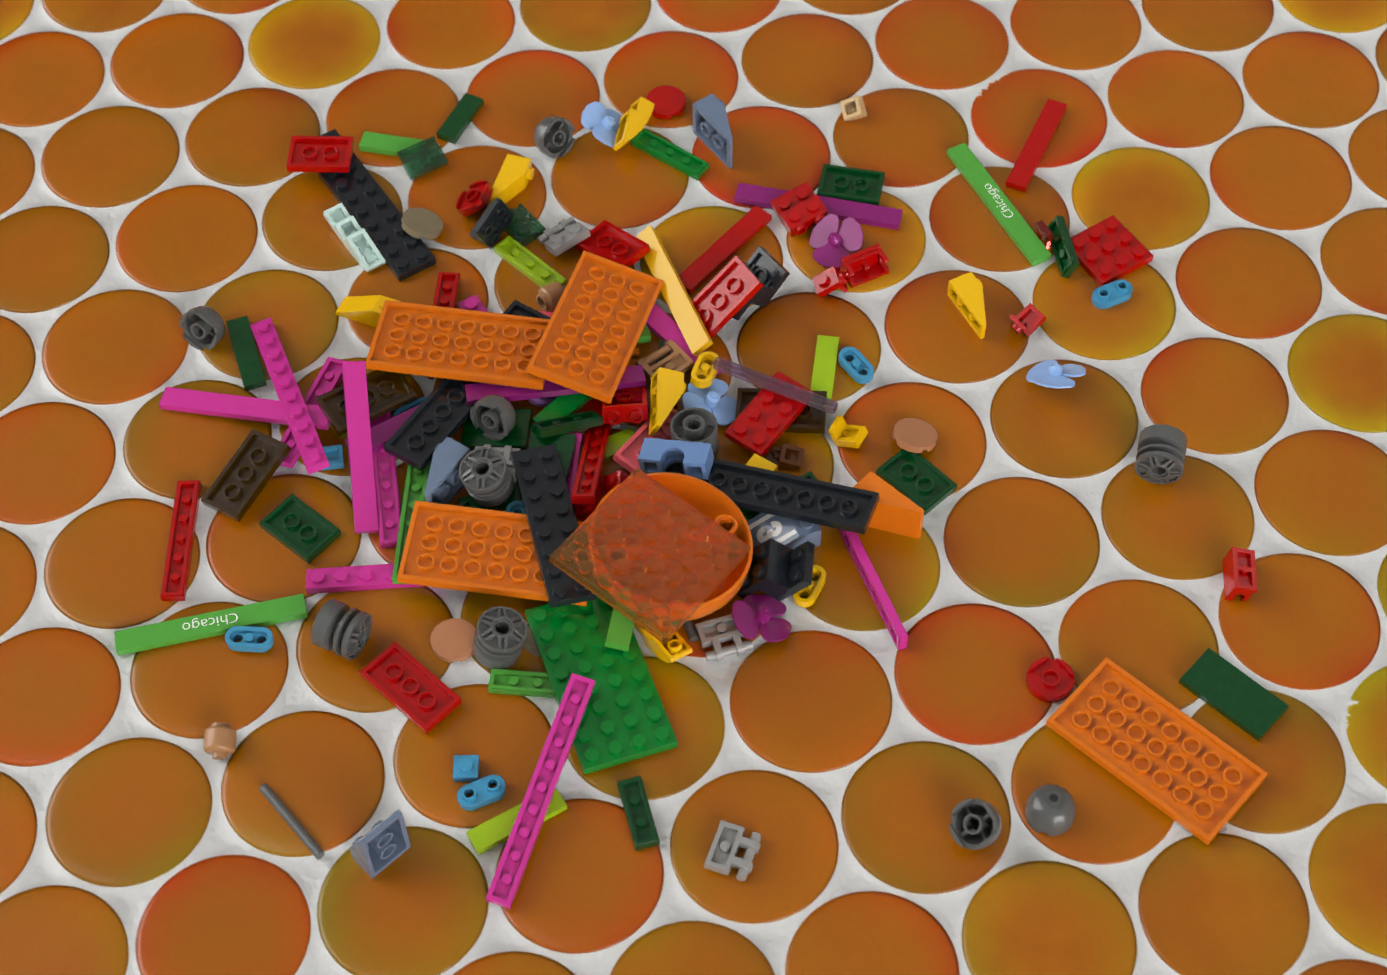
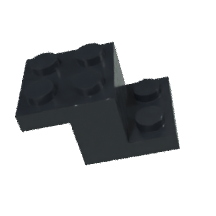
[732,246,790,320]
[736,538,815,601]

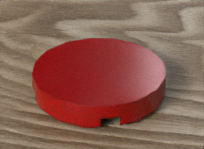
[646,85,686,119]
[456,180,493,216]
[1026,657,1075,703]

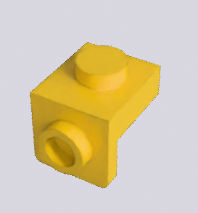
[828,415,868,448]

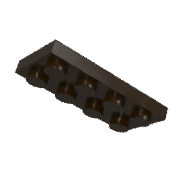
[316,370,418,436]
[735,388,827,434]
[201,429,291,522]

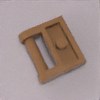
[635,339,694,380]

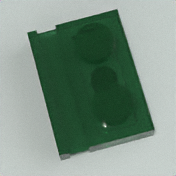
[397,136,448,180]
[504,203,545,246]

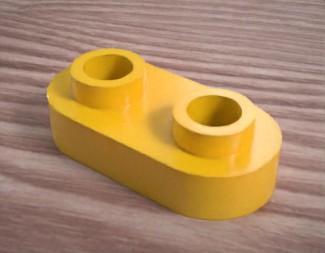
[690,351,720,388]
[792,565,826,608]

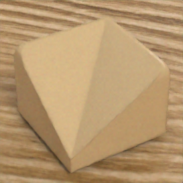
[839,95,867,121]

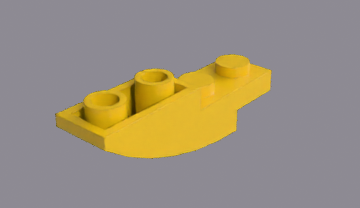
[634,615,693,663]

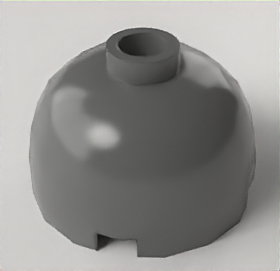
[534,116,575,158]
[179,306,225,350]
[470,395,516,441]
[1025,784,1076,837]
[949,799,1002,850]

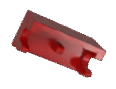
[840,243,889,288]
[1222,547,1258,602]

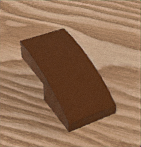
[763,443,804,470]

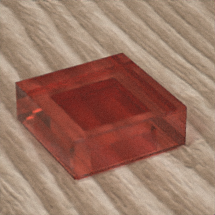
[1034,220,1053,249]

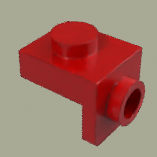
[812,266,849,298]
[1009,303,1047,337]

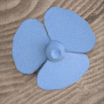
[581,102,622,147]
[1026,360,1086,389]
[682,378,737,426]

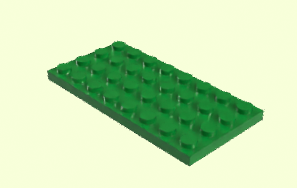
[525,588,678,775]

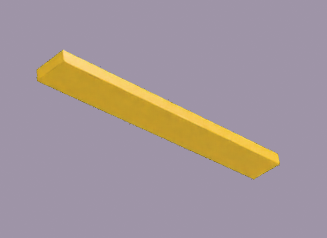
[636,225,713,357]

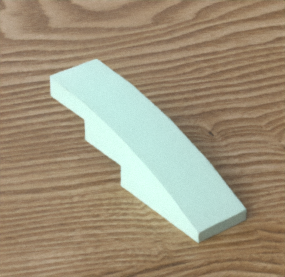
[323,202,386,273]

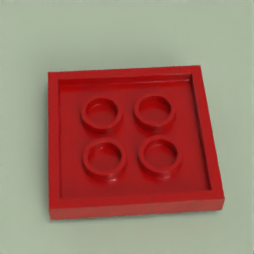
[1071,215,1154,287]

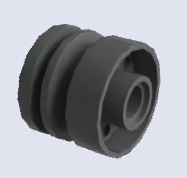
[670,407,719,459]
[1134,424,1188,484]
[459,447,515,508]
[311,599,373,660]
[472,606,528,669]

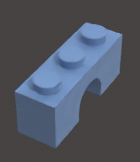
[638,438,714,480]

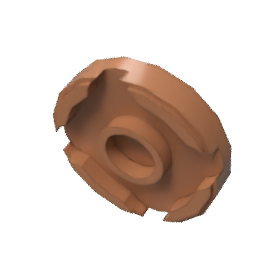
[892,418,938,453]
[430,618,476,663]

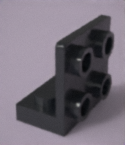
[469,197,514,249]

